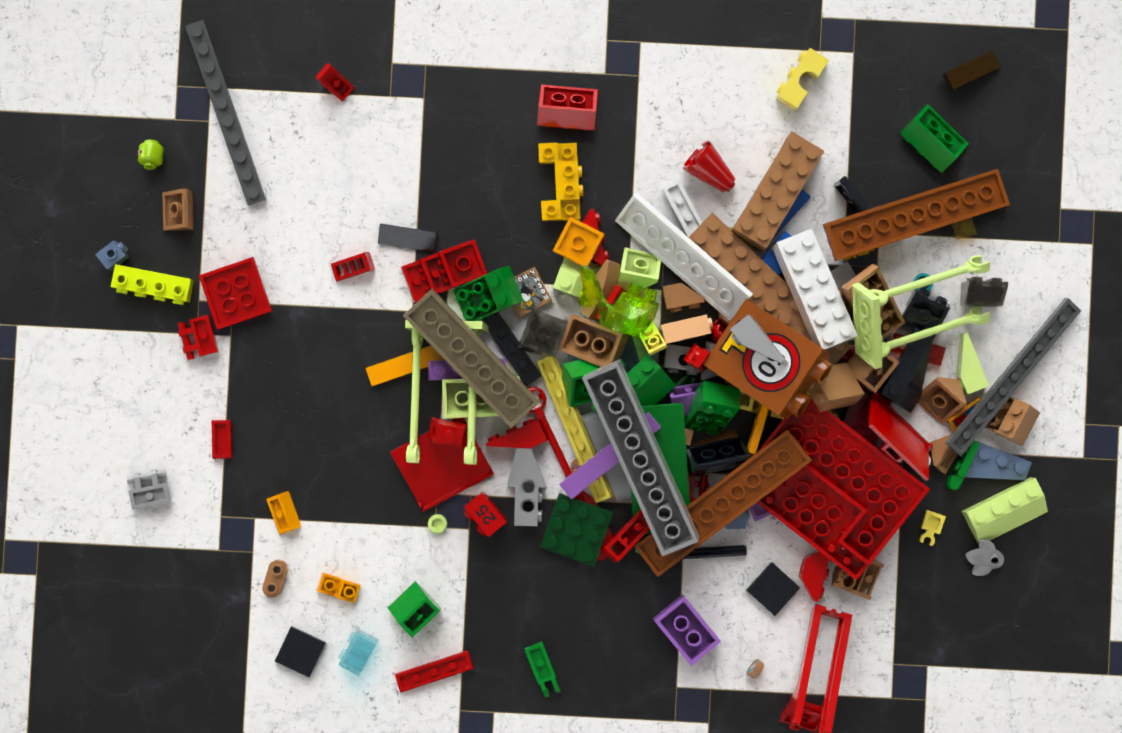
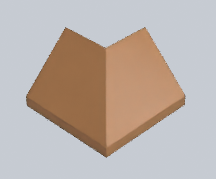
[917,377,967,424]

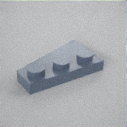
[965,441,1032,480]

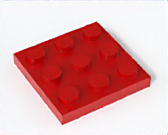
[199,257,272,330]

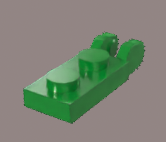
[946,441,980,490]
[524,641,561,698]

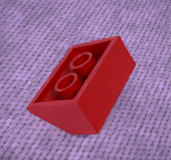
[537,85,598,131]

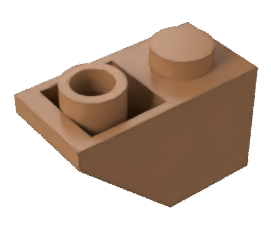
[662,283,705,313]

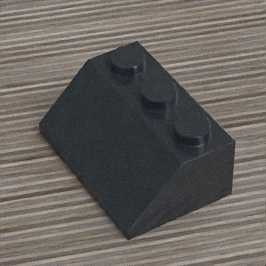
[686,436,751,477]

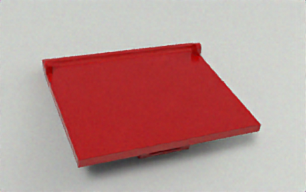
[869,392,933,481]
[390,418,494,512]

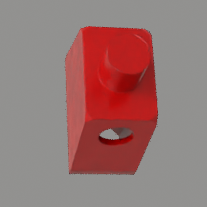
[428,417,468,447]

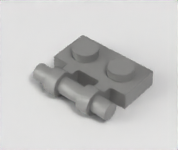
[127,469,171,509]

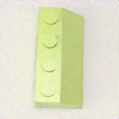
[442,376,520,418]
[962,477,1048,545]

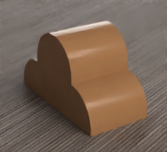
[838,264,905,340]

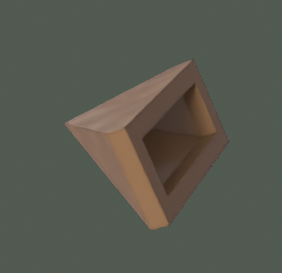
[930,434,957,474]

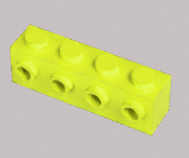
[111,264,194,305]

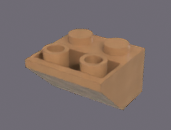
[847,353,900,393]
[985,397,1040,447]

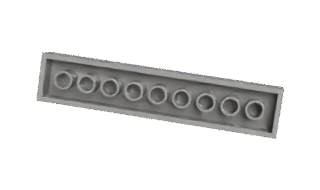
[582,359,699,556]

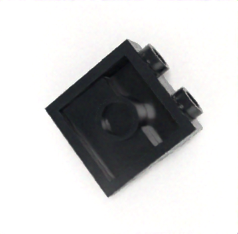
[901,288,950,342]

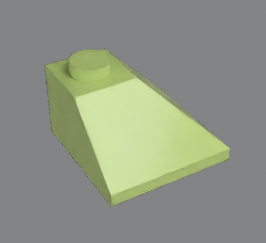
[617,248,661,293]
[553,257,602,301]

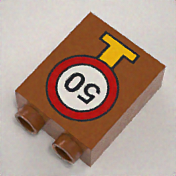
[703,299,832,420]

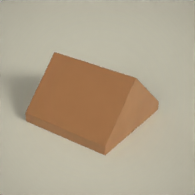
[162,189,194,231]

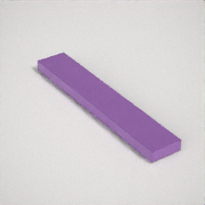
[559,412,661,499]

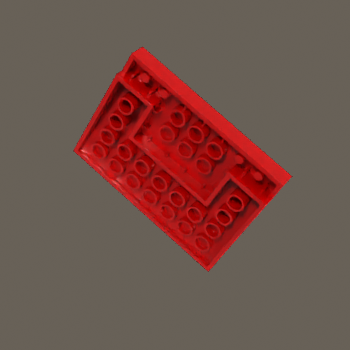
[757,393,930,580]

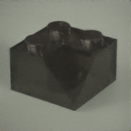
[518,309,568,358]

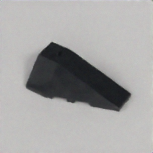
[878,328,933,413]

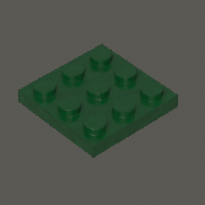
[540,493,614,567]

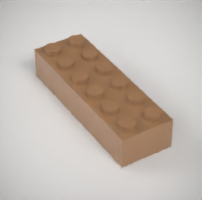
[731,131,824,252]

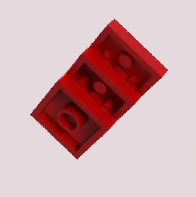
[401,239,487,303]

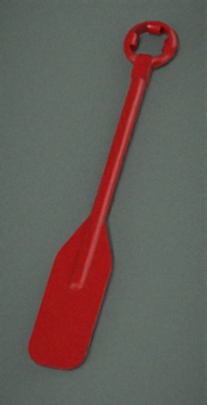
[528,387,613,560]

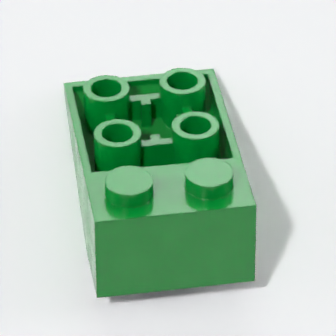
[453,266,524,321]
[684,381,740,435]

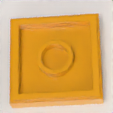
[553,217,604,269]

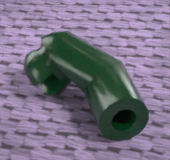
[675,374,700,386]

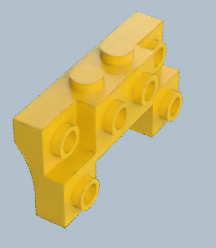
[538,143,583,221]

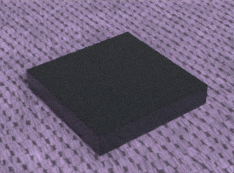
[834,176,869,214]
[746,562,800,616]
[274,626,326,677]

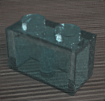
[338,629,379,676]

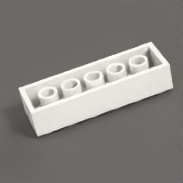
[772,229,858,350]

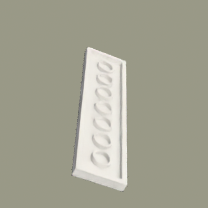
[615,193,753,321]

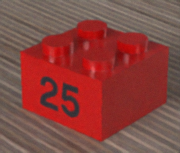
[464,491,507,537]

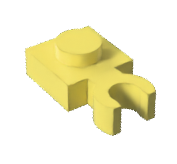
[919,510,946,546]

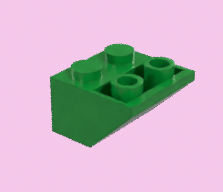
[387,581,442,638]

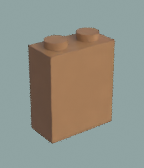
[808,363,865,412]

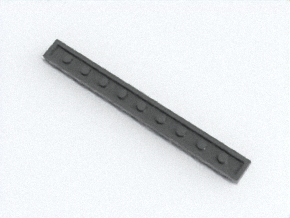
[185,20,267,206]
[945,298,1081,456]

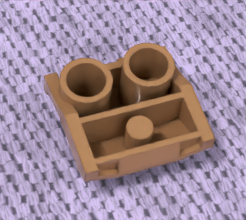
[831,560,885,600]

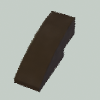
[942,50,1001,92]

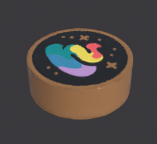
[746,659,764,678]

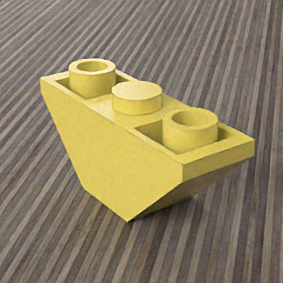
[630,310,667,356]

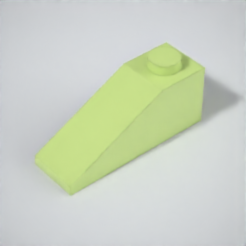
[956,332,989,395]

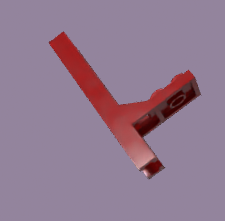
[779,604,852,733]

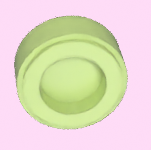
[428,514,447,534]

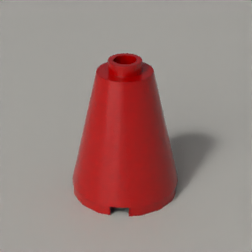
[682,140,736,192]

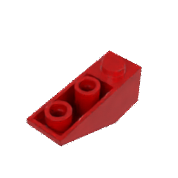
[486,418,548,449]

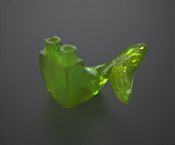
[578,265,659,337]

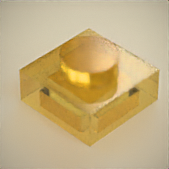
[952,218,977,240]

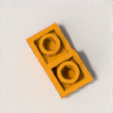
[316,572,361,603]

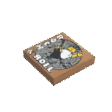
[512,267,552,318]

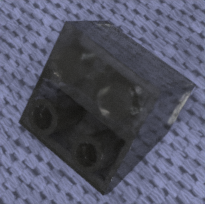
[960,277,1008,307]

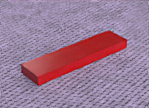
[395,650,474,693]

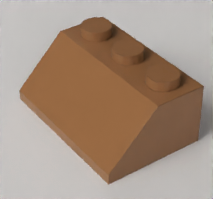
[558,314,629,367]

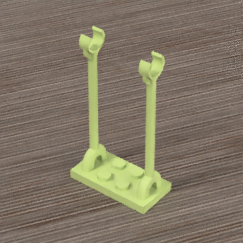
[852,255,990,369]
[405,320,489,465]

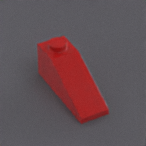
[601,509,650,563]

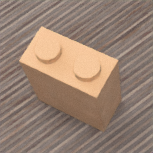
[659,314,713,344]

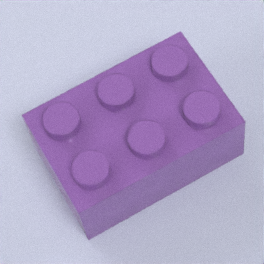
[653,594,721,666]

